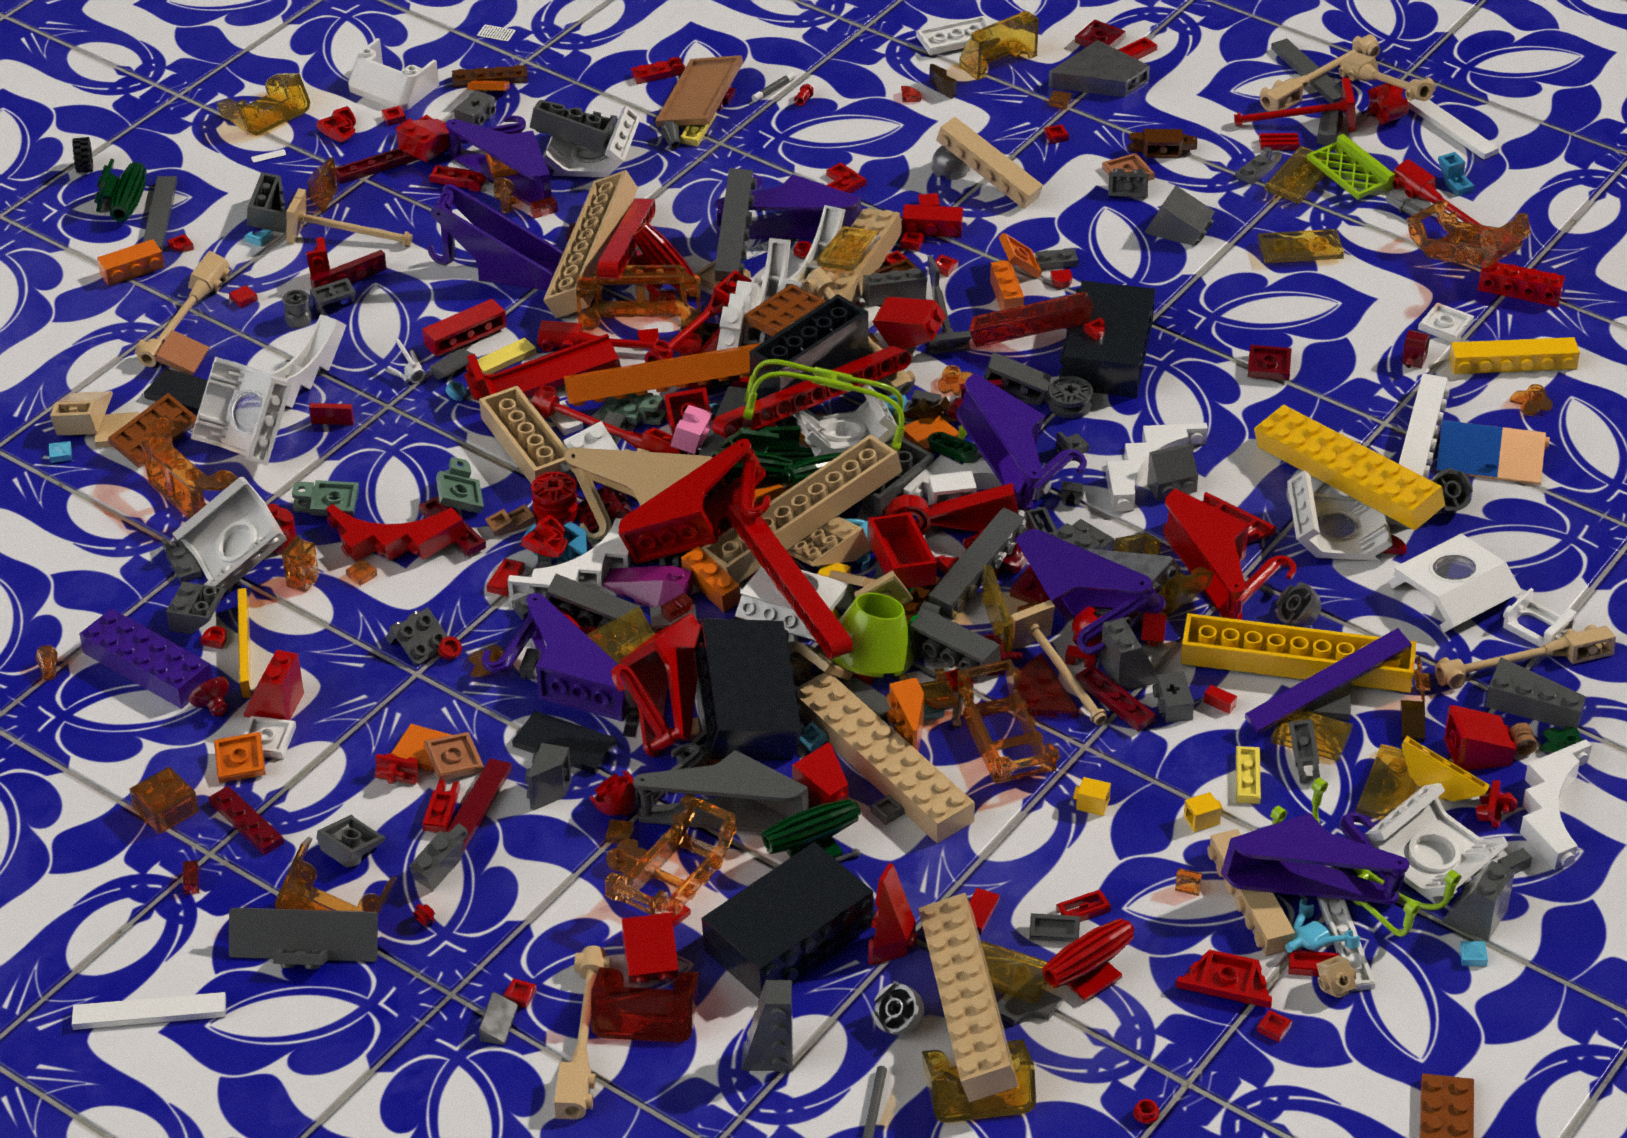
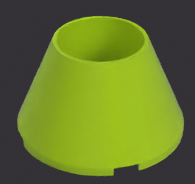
[832,593,914,677]

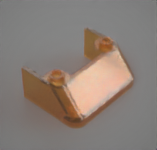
[275,837,397,918]

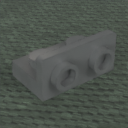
[1108,169,1148,197]

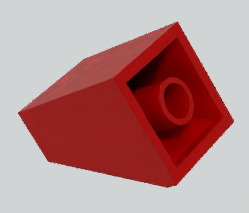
[872,297,946,350]
[244,650,304,720]
[1444,705,1517,771]
[792,742,848,808]
[621,913,679,985]

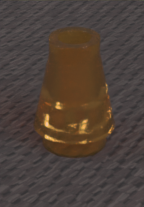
[35,645,58,680]

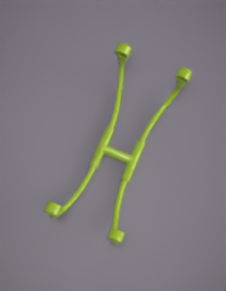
[743,359,905,454]
[1270,778,1461,937]

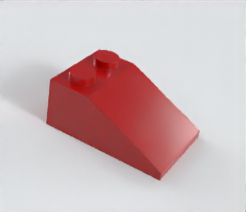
[397,119,451,162]

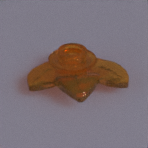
[938,365,973,396]
[1510,384,1553,416]
[468,645,504,677]
[1413,656,1431,702]
[606,839,654,879]

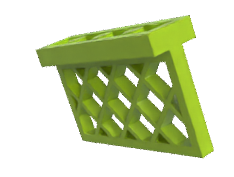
[1306,134,1395,200]

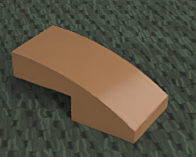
[485,504,537,535]

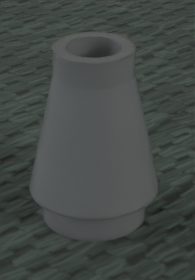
[660,121,681,149]

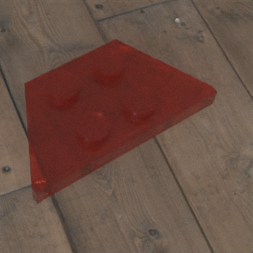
[1009,653,1079,718]

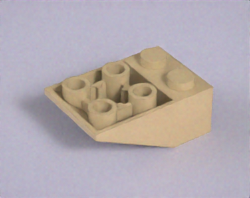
[50,391,113,436]
[787,516,871,566]

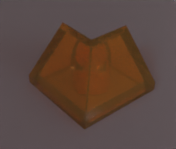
[307,157,338,212]

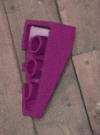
[602,566,693,608]

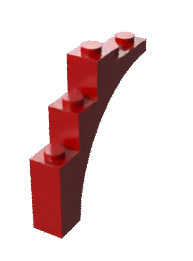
[326,504,467,562]

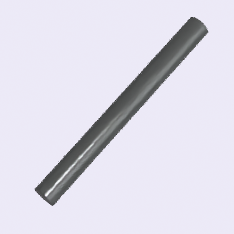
[863,1066,887,1138]

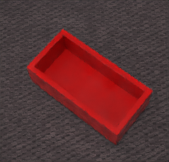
[867,512,937,588]

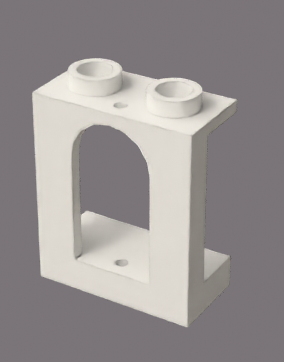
[1503,588,1577,647]

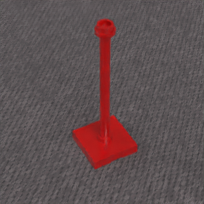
[1234,78,1356,132]

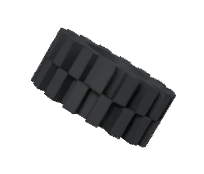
[72,137,93,173]

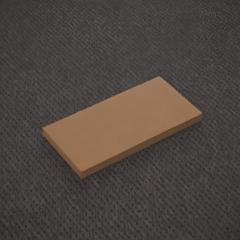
[655,55,744,127]

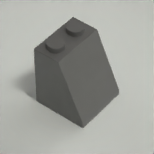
[1145,185,1215,246]
[1100,618,1158,691]
[1442,861,1515,942]

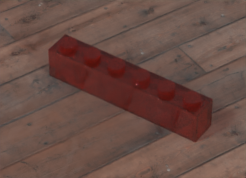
[969,291,1094,347]

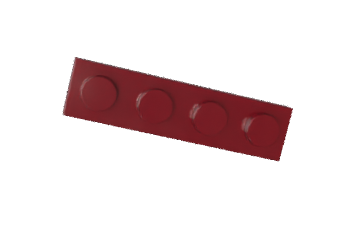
[310,250,387,289]
[419,496,486,557]
[1075,665,1156,731]
[209,786,284,855]

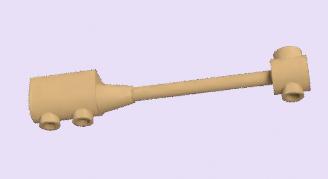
[1260,34,1380,112]
[1339,52,1436,101]
[135,251,231,367]
[804,268,915,396]
[1435,625,1616,689]
[554,946,611,1119]

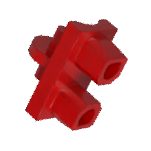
[375,753,418,785]
[1476,780,1518,828]

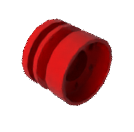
[531,471,578,528]

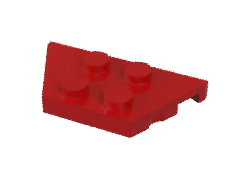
[1203,492,1276,543]
[1176,949,1272,1008]

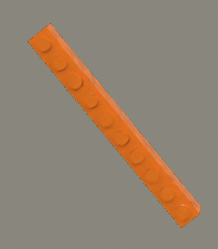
[564,343,762,406]

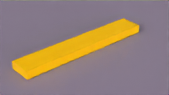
[237,588,251,698]

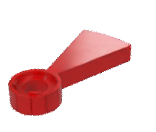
[887,483,1019,535]

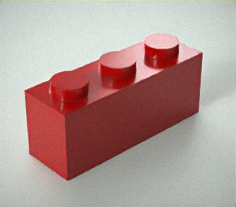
[902,204,963,237]

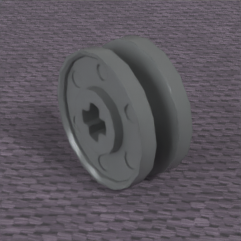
[1049,376,1093,419]

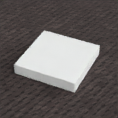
[1418,303,1474,342]
[243,716,296,759]

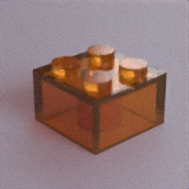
[129,766,199,834]

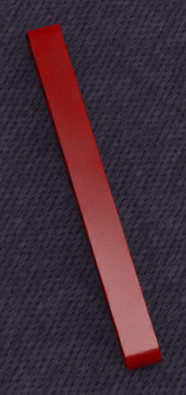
[597,198,656,280]
[712,346,912,439]
[726,502,853,659]

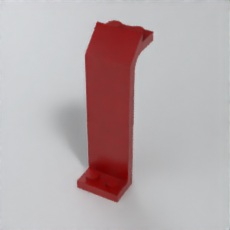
[464,333,621,401]

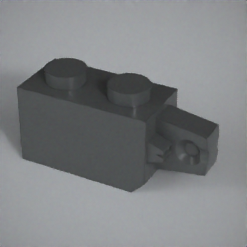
[409,823,468,892]

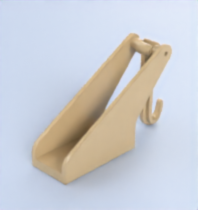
[564,447,727,541]

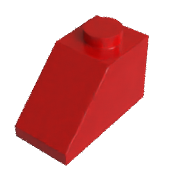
[1141,613,1167,647]

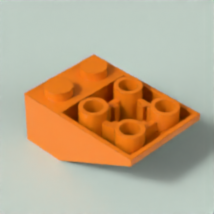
[887,677,924,752]

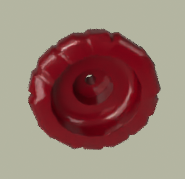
[188,676,229,717]

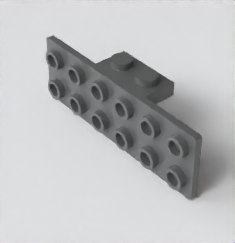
[229,908,378,969]

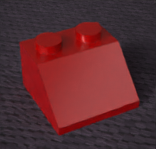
[664,387,713,435]

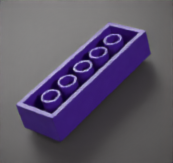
[79,608,213,709]

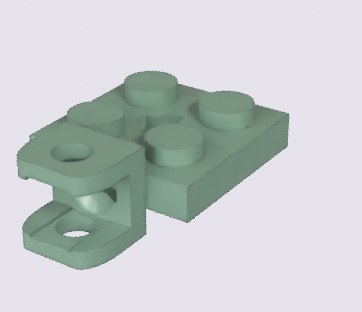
[598,393,666,425]
[436,457,484,513]
[292,480,359,517]

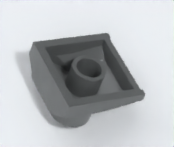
[316,815,386,867]

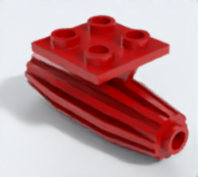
[630,222,699,296]
[1042,918,1135,1002]

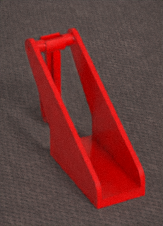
[618,439,771,564]
[1163,488,1297,620]
[611,612,700,758]

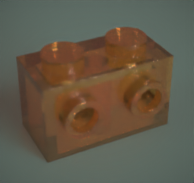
[282,537,319,593]

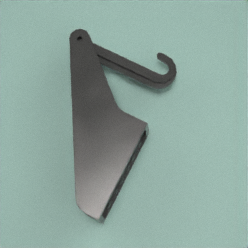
[633,743,809,833]

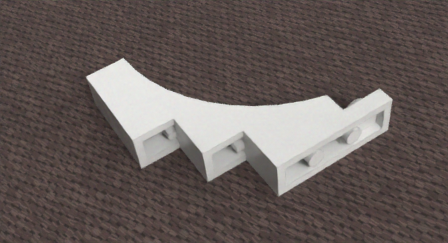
[1106,423,1208,512]
[903,455,1052,500]
[508,518,632,598]
[1520,739,1591,870]

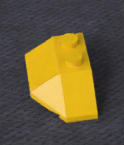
[1401,736,1490,802]

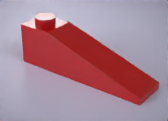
[868,863,918,965]

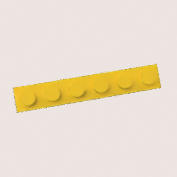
[1449,337,1580,374]

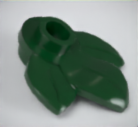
[1539,726,1583,754]

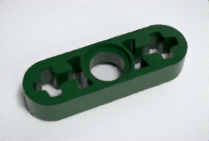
[928,432,979,463]

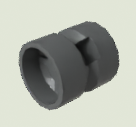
[282,290,312,328]

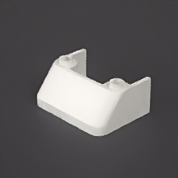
[348,38,439,111]

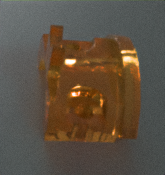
[493,177,519,214]

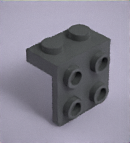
[385,607,448,665]

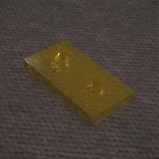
[1265,146,1335,204]
[1257,229,1344,263]
[982,565,1013,652]
[1356,744,1417,820]
[981,940,1048,1004]

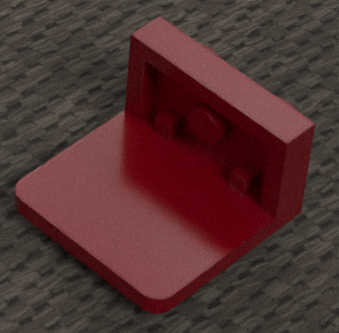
[578,486,633,533]

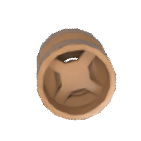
[1509,723,1538,756]

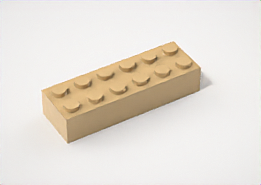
[479,386,568,484]

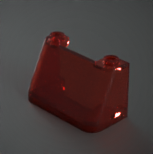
[591,967,699,1042]

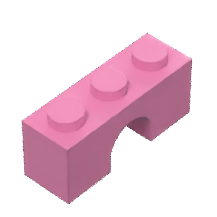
[670,405,713,454]

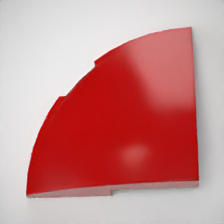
[316,106,356,142]
[520,514,567,557]

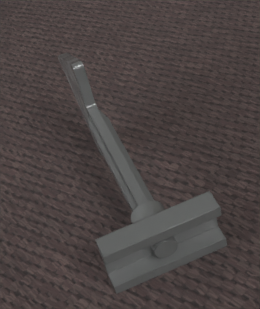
[927,256,971,355]

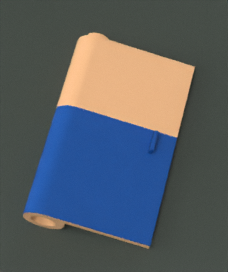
[1436,420,1550,485]

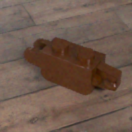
[1128,129,1197,158]

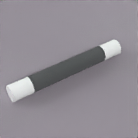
[751,72,796,102]

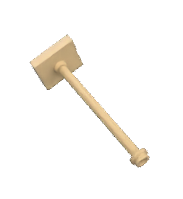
[286,188,413,247]
[1007,600,1107,726]

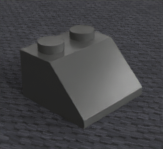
[1147,443,1198,501]

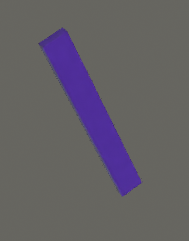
[1245,628,1412,734]

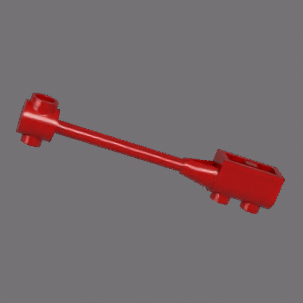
[1393,159,1518,257]
[644,270,752,363]
[538,320,704,357]
[531,385,688,455]

